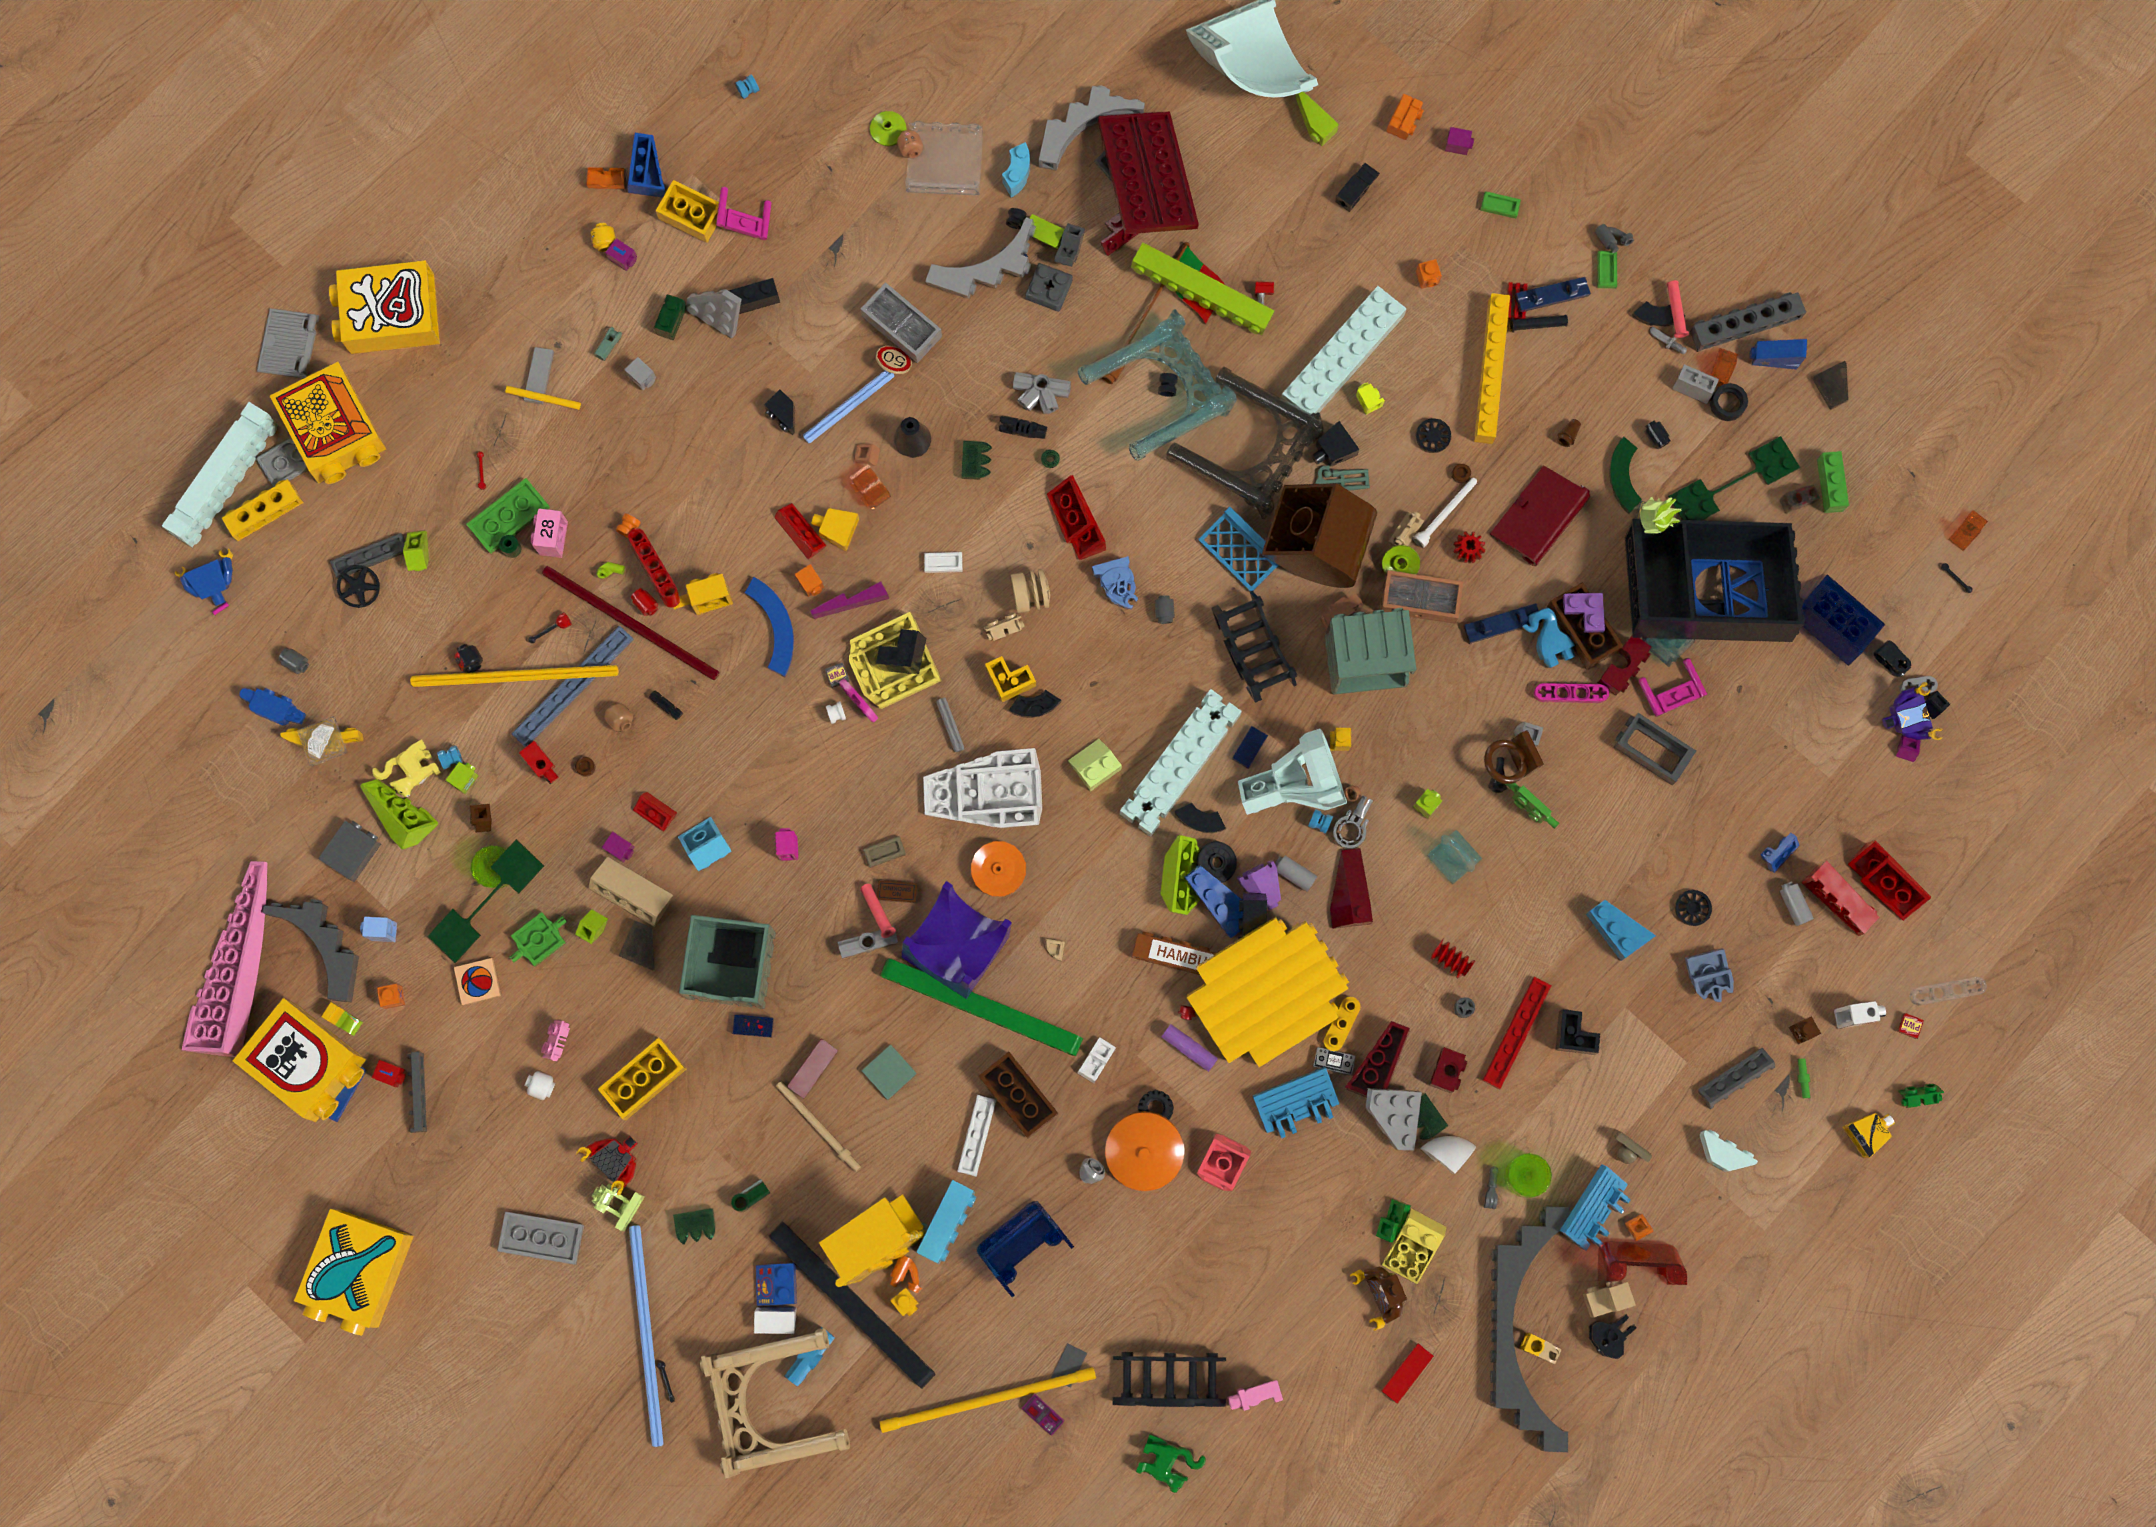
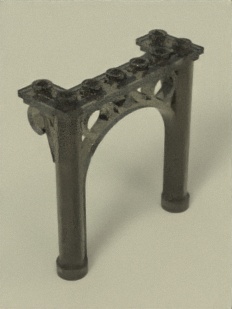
[1166,367,1324,520]

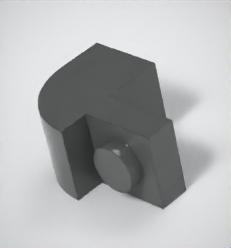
[1054,223,1085,267]

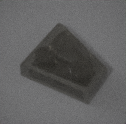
[1812,361,1849,410]
[619,920,654,971]

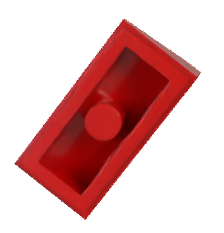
[633,792,677,832]

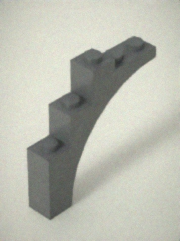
[263,899,359,1003]

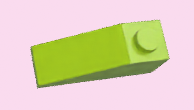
[1296,92,1339,146]

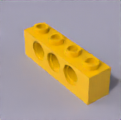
[222,479,304,541]

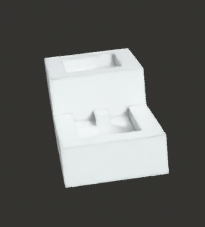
[1078,1037,1116,1083]

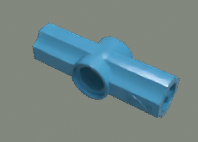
[785,1327,835,1387]

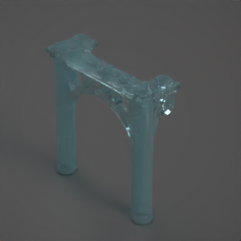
[1078,309,1237,461]

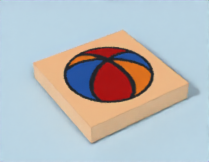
[454,958,501,1006]

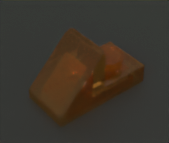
[1948,510,1988,551]

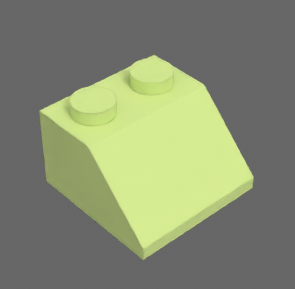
[1068,739,1122,792]

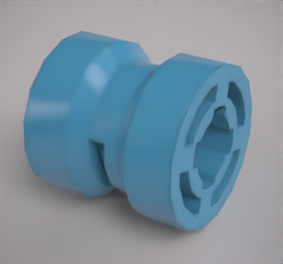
[735,74,760,99]
[437,745,463,770]
[1308,809,1333,834]

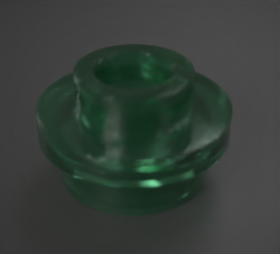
[1041,450,1060,468]

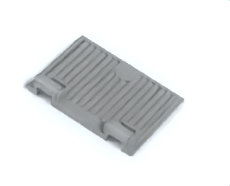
[257,308,319,378]

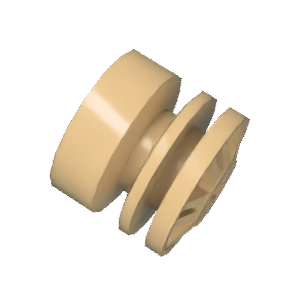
[1011,569,1050,614]

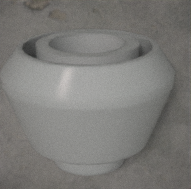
[1079,1158,1105,1184]

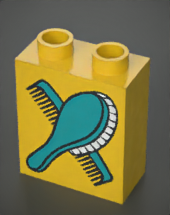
[294,1209,414,1336]

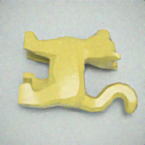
[372,739,441,797]

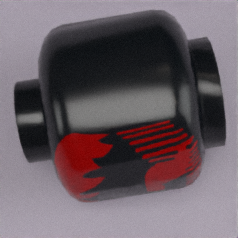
[454,644,483,673]

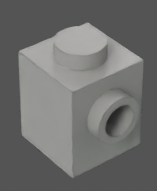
[625,357,656,390]

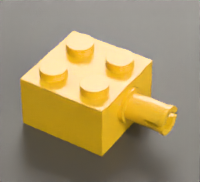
[673,573,733,615]

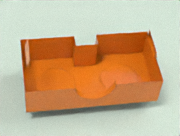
[587,167,626,189]

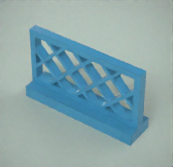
[1198,507,1280,591]

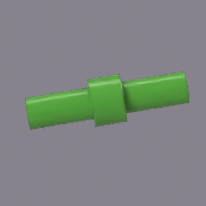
[1797,1059,1811,1099]

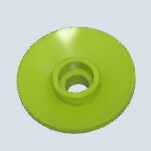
[870,111,907,146]
[1382,545,1420,574]

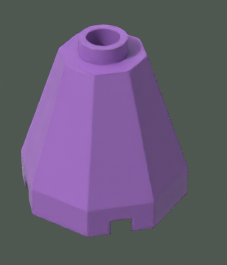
[1236,860,1281,910]

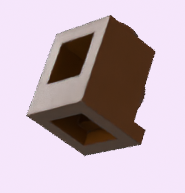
[470,804,492,833]
[1789,1016,1821,1044]

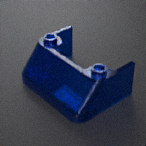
[977,1201,1074,1297]

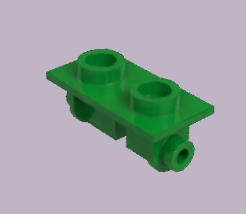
[1898,1084,1944,1108]

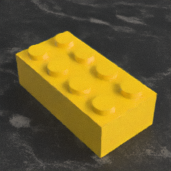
[598,1038,687,1120]

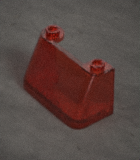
[1597,1241,1687,1285]

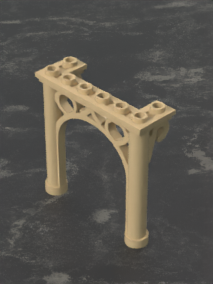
[700,1328,850,1479]

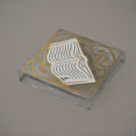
[297,716,348,767]

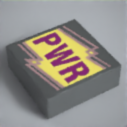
[825,663,849,688]

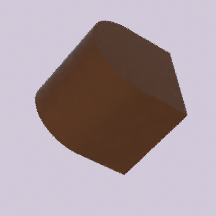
[1262,483,1378,588]

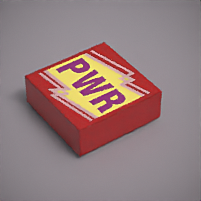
[1897,1013,1924,1039]

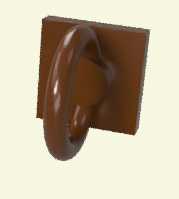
[1484,730,1544,784]

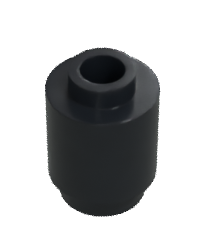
[1644,420,1671,449]

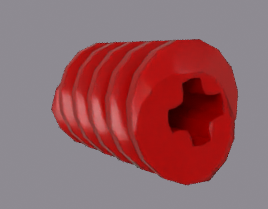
[1431,938,1475,979]

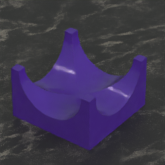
[901,881,1012,999]

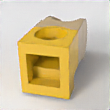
[1519,1333,1561,1364]

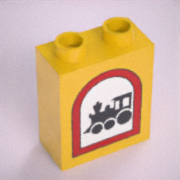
[233,998,366,1122]

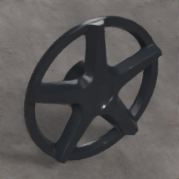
[337,565,380,608]

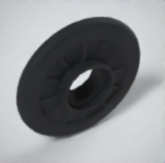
[1197,841,1237,883]

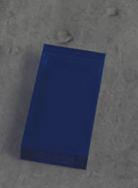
[1232,726,1268,769]

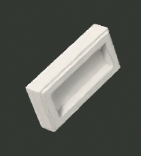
[924,552,963,573]

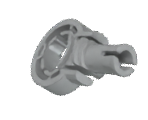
[1333,795,1373,849]

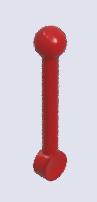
[477,451,486,490]

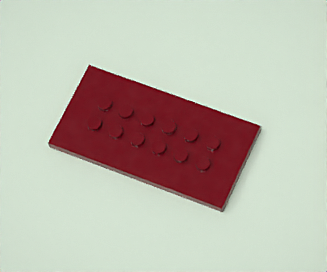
[1098,111,1199,234]

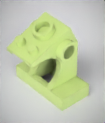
[592,1183,645,1232]

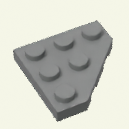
[686,289,741,338]
[1366,1088,1422,1150]

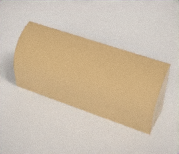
[589,857,673,927]

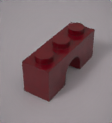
[1597,635,1652,696]

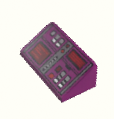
[1022,1394,1065,1436]

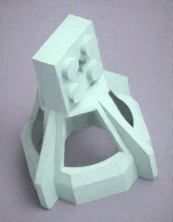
[1238,729,1347,815]

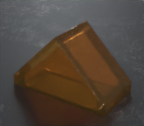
[1710,348,1738,386]

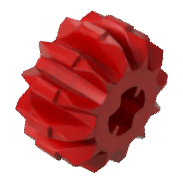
[1453,531,1485,563]

